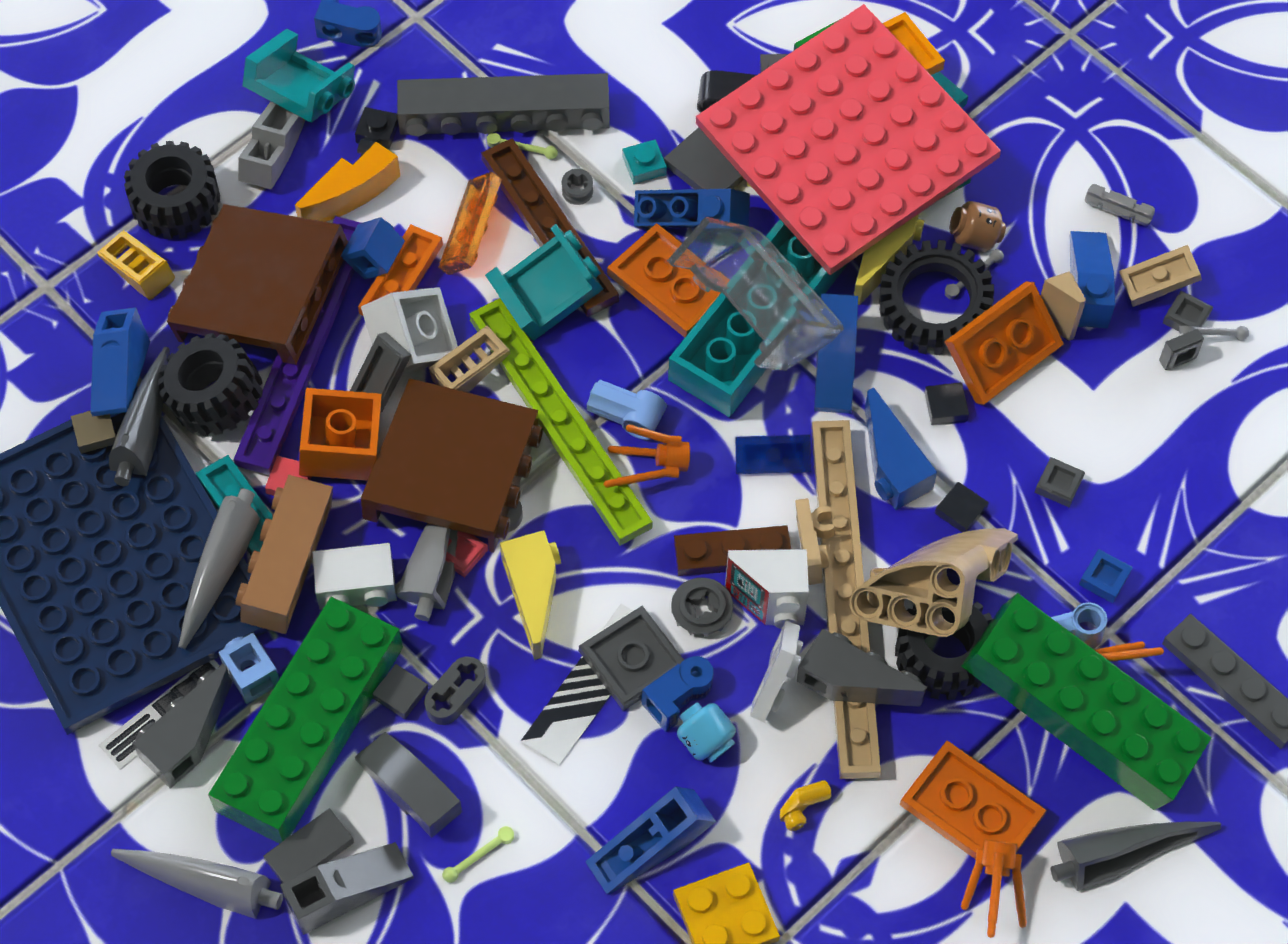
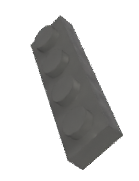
[1162,614,1288,749]

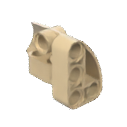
[850,528,1018,637]

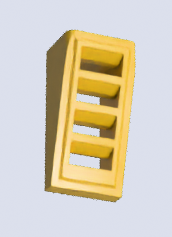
[97,230,175,300]

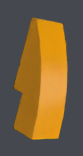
[295,142,400,222]

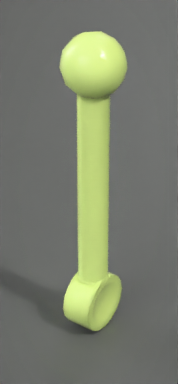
[487,133,558,159]
[442,826,514,883]

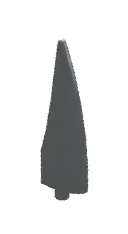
[109,347,170,486]
[1050,821,1221,891]

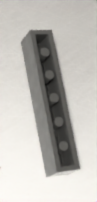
[397,73,610,136]

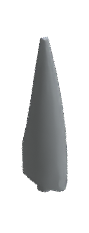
[178,488,260,649]
[396,523,458,621]
[111,849,283,919]

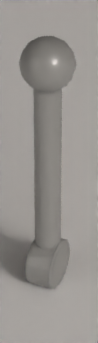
[945,249,1004,299]
[1179,326,1249,340]

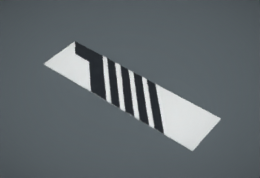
[521,603,660,766]

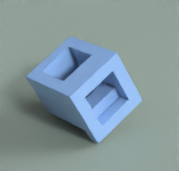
[218,633,279,704]

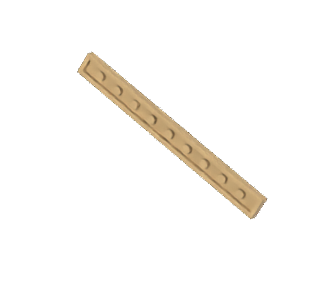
[811,420,881,779]

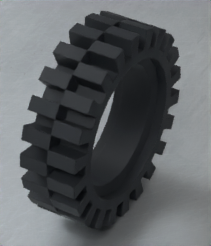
[879,240,994,355]

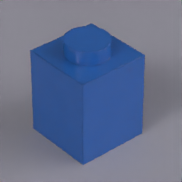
[341,217,405,280]

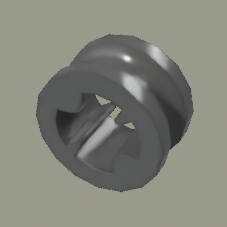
[561,169,593,205]

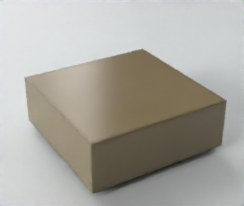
[71,411,116,454]

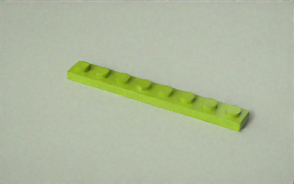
[469,298,653,546]

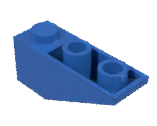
[634,189,750,230]
[90,307,150,417]

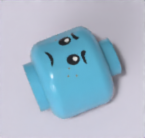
[677,702,736,763]

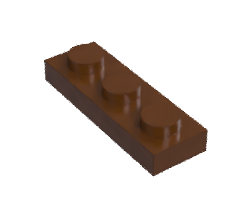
[674,525,791,576]

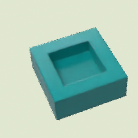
[622,139,667,184]

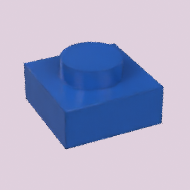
[1079,549,1133,603]

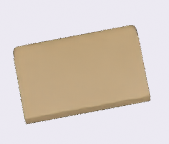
[1040,271,1086,340]

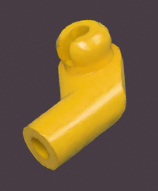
[779,780,831,831]

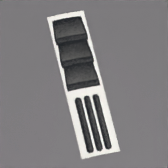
[98,660,232,769]

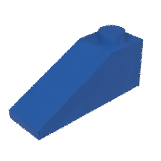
[1069,231,1115,328]
[864,387,937,510]
[585,786,716,895]

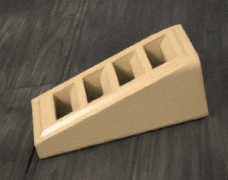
[428,325,510,393]

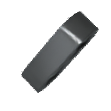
[424,656,486,725]

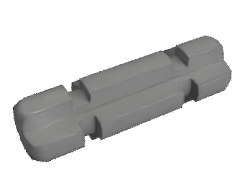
[1085,184,1155,226]

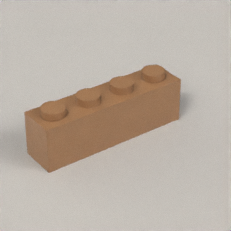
[236,475,333,634]

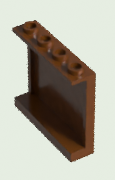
[167,204,348,365]
[361,378,543,553]

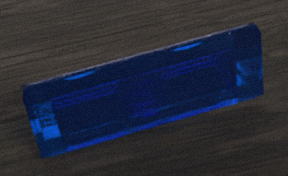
[734,434,811,474]

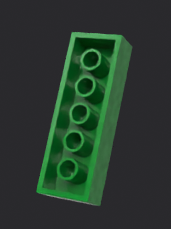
[961,593,1212,810]
[208,597,403,844]

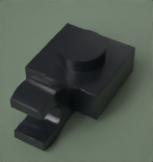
[355,107,399,157]

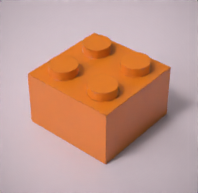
[299,388,382,481]

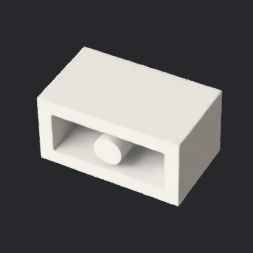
[312,543,397,609]

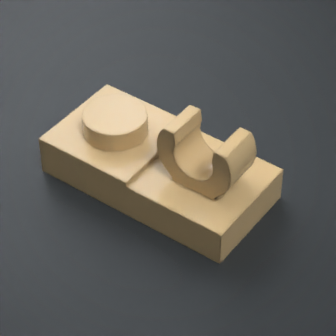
[1119,245,1202,307]
[795,498,835,585]

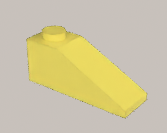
[854,214,925,305]
[500,530,561,660]

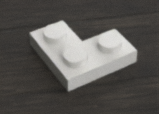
[750,620,803,723]

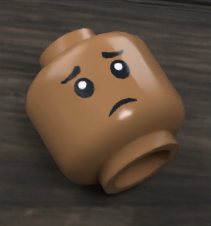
[949,201,1006,252]

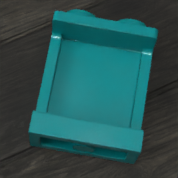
[242,29,355,123]
[485,224,604,341]

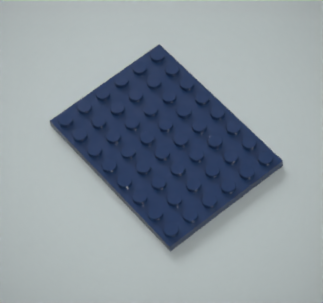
[0,387,270,735]

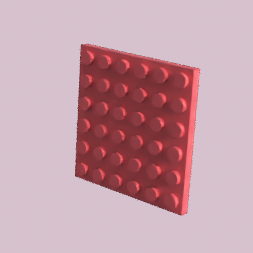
[696,4,1001,275]

